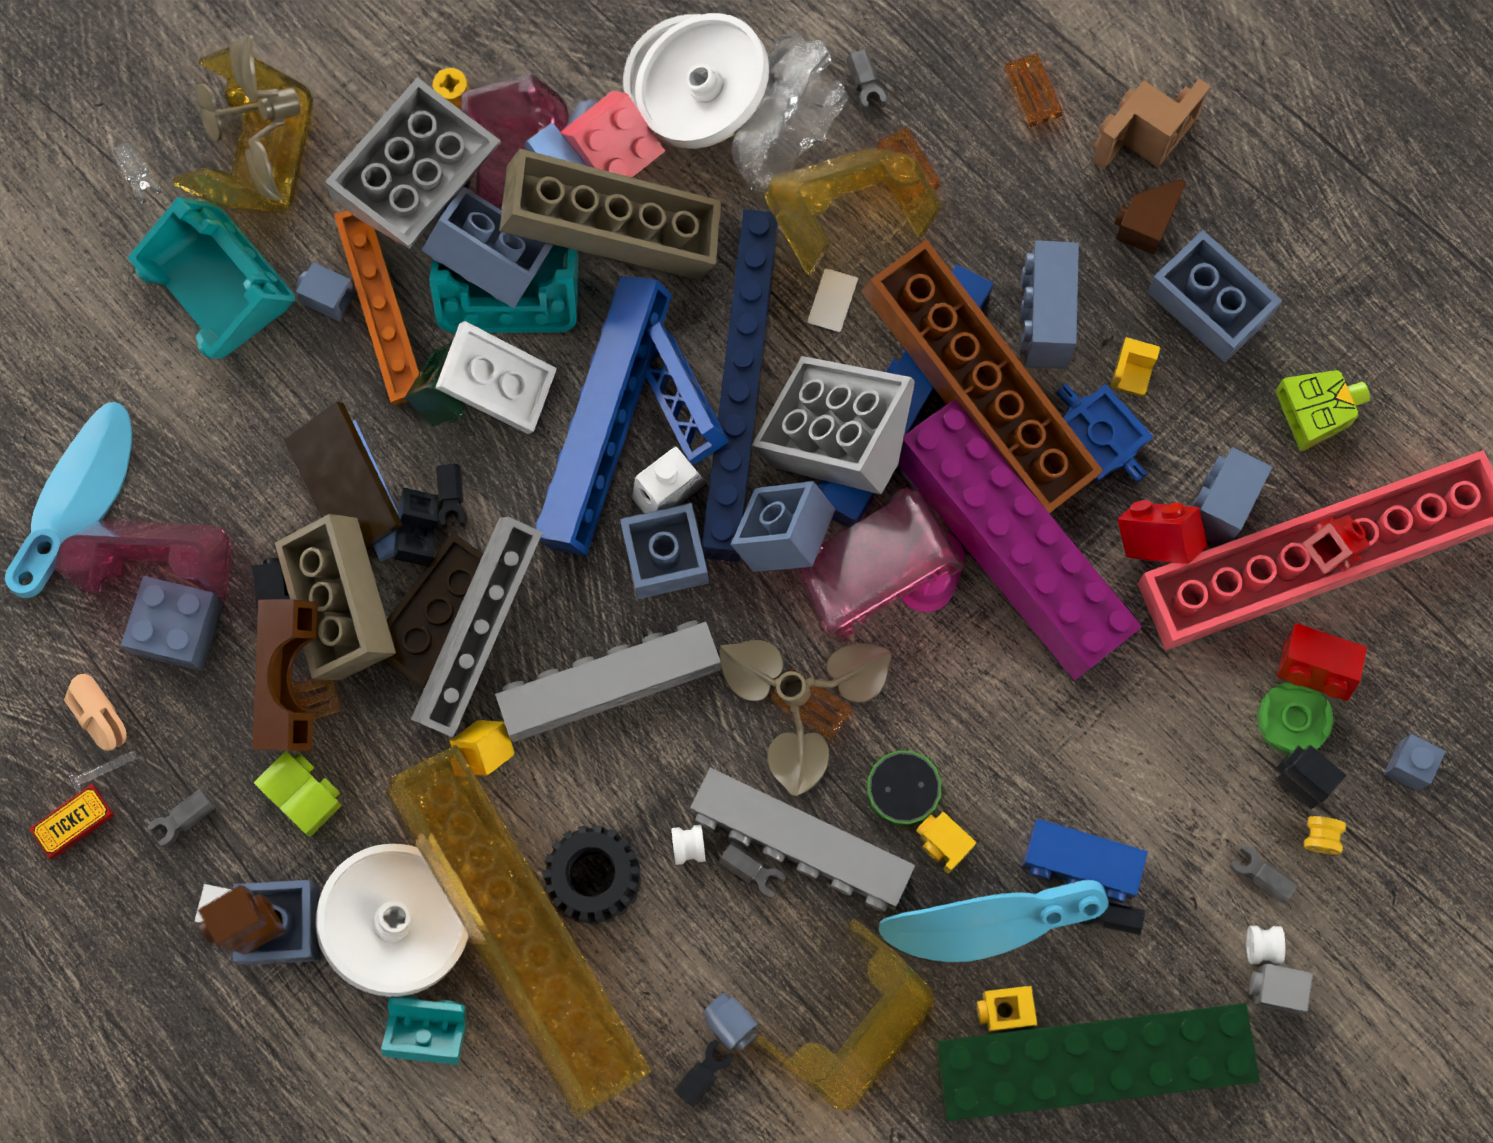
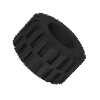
[543,825,641,925]

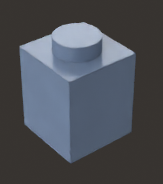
[296,262,356,321]
[1384,734,1446,791]

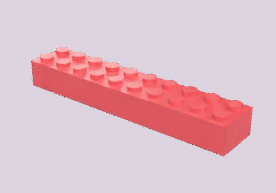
[1137,450,1493,651]

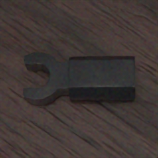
[436,463,467,529]
[1078,902,1145,935]
[673,1039,735,1108]

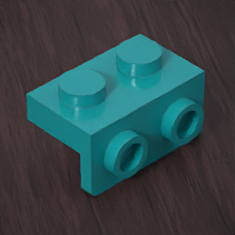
[381,996,467,1065]

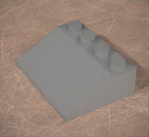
[325,77,501,249]
[751,356,915,494]

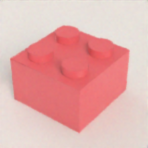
[561,91,665,177]

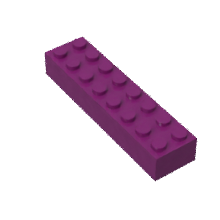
[898,399,1142,681]

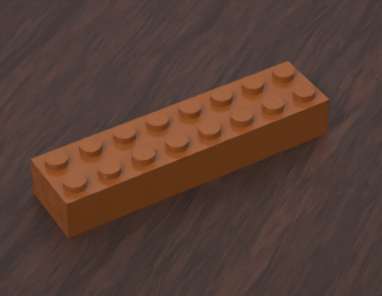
[861,239,1103,513]

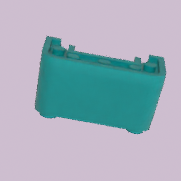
[127,197,296,359]
[429,244,579,333]

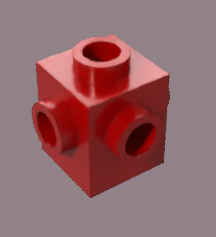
[1302,515,1370,574]

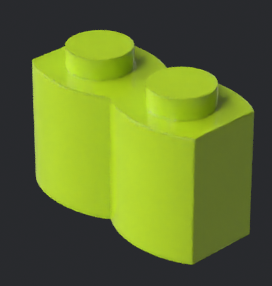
[254,751,342,837]

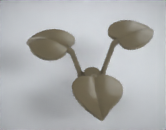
[194,35,301,200]
[719,640,892,796]

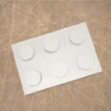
[435,321,557,434]

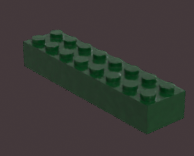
[934,1003,1260,1122]

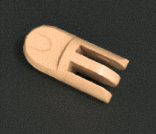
[64,674,127,751]

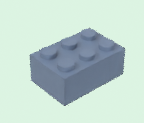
[421,186,553,308]
[1147,230,1282,363]
[1019,240,1079,369]

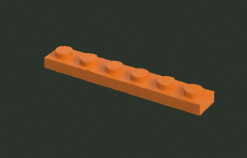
[334,210,427,406]

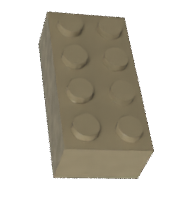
[275,514,396,680]

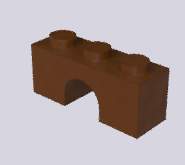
[198,885,286,955]

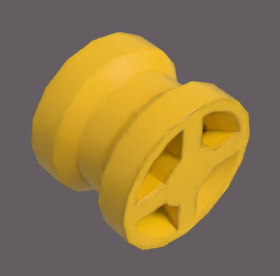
[433,68,470,110]
[1304,816,1346,855]

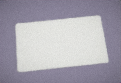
[807,268,858,332]

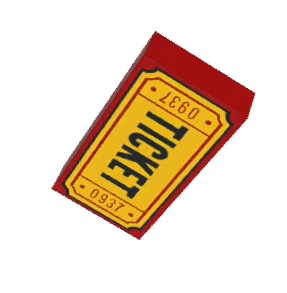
[29,784,115,860]

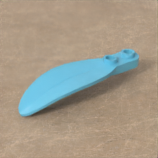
[5,402,132,598]
[879,880,1108,962]

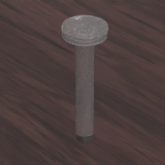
[68,751,138,793]

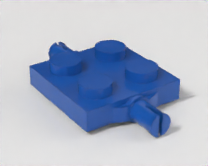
[1056,383,1153,484]

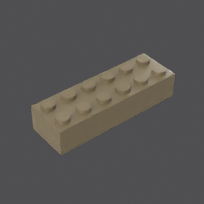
[499,149,721,280]

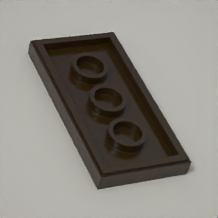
[284,402,403,550]
[382,533,483,690]

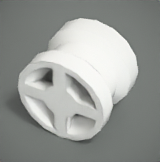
[672,825,706,865]
[1246,926,1285,965]

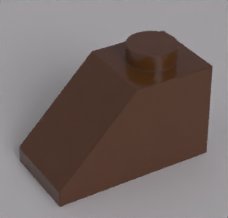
[1114,179,1186,255]

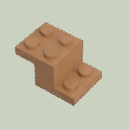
[1093,78,1211,169]

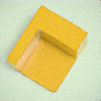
[1110,337,1160,397]
[450,720,514,776]

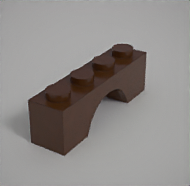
[252,599,318,751]

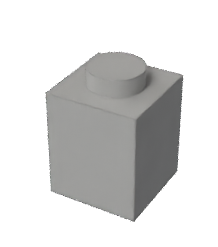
[1249,964,1313,1014]

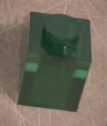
[405,341,465,427]

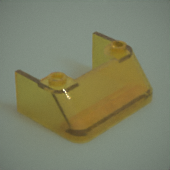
[172,47,313,213]
[765,148,943,275]
[755,918,934,1110]

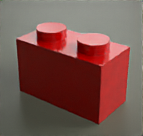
[1117,500,1208,564]
[1276,623,1367,701]

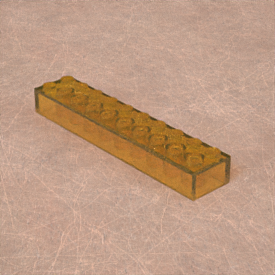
[385,744,652,1120]

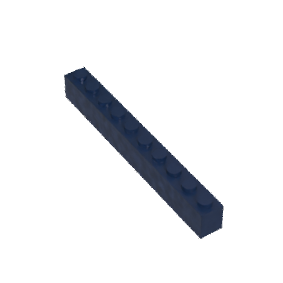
[702,209,779,562]

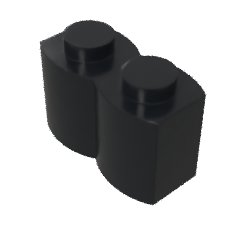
[1275,744,1347,809]

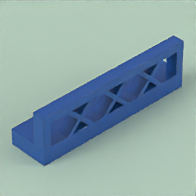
[646,322,729,466]

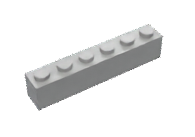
[411,517,543,737]
[495,620,722,742]
[690,767,915,912]

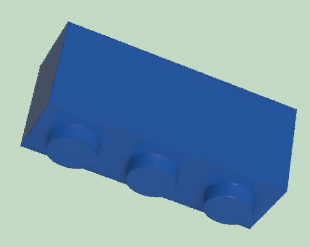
[1022,819,1148,903]

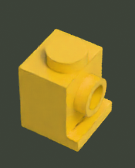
[916,812,977,875]
[977,986,1037,1032]

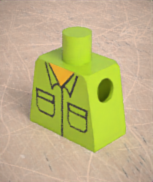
[1275,370,1370,452]

